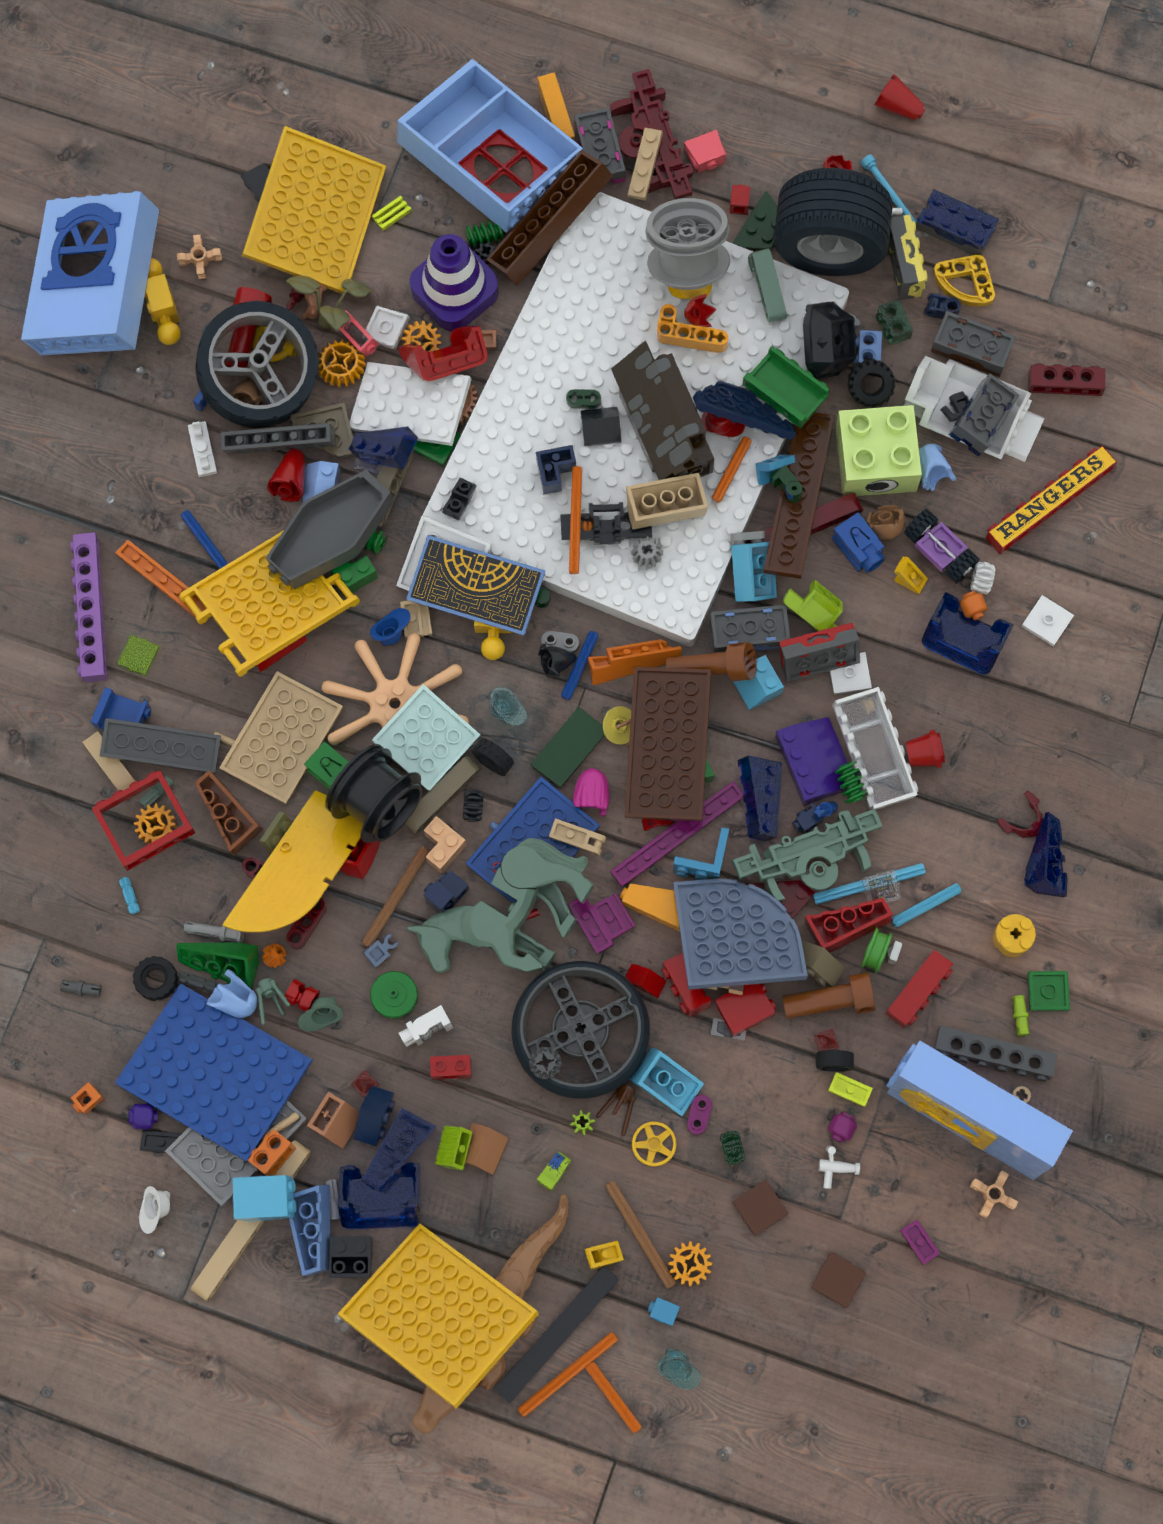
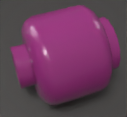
[828,1112,857,1143]

